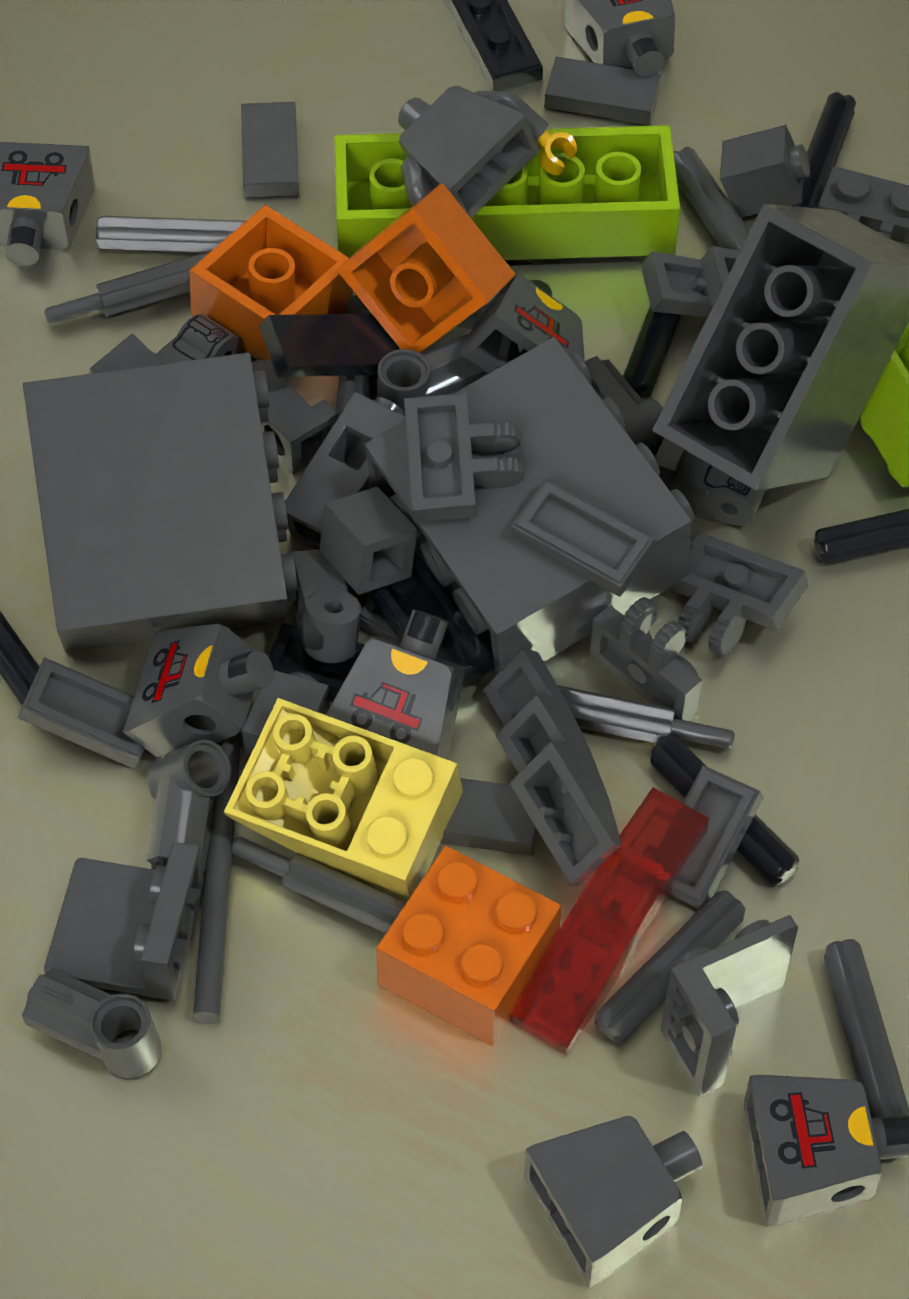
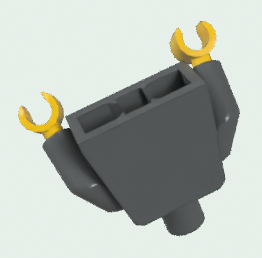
[398,85,577,218]

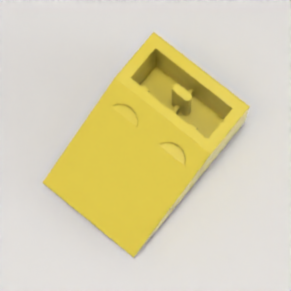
[224,698,463,903]

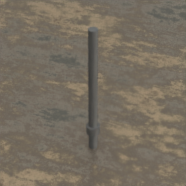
[193,714,249,1023]

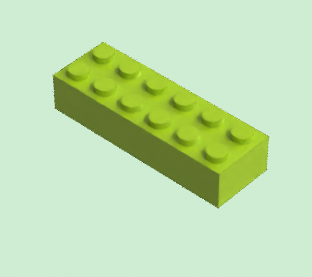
[334,125,680,260]

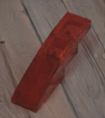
[509,787,709,1055]

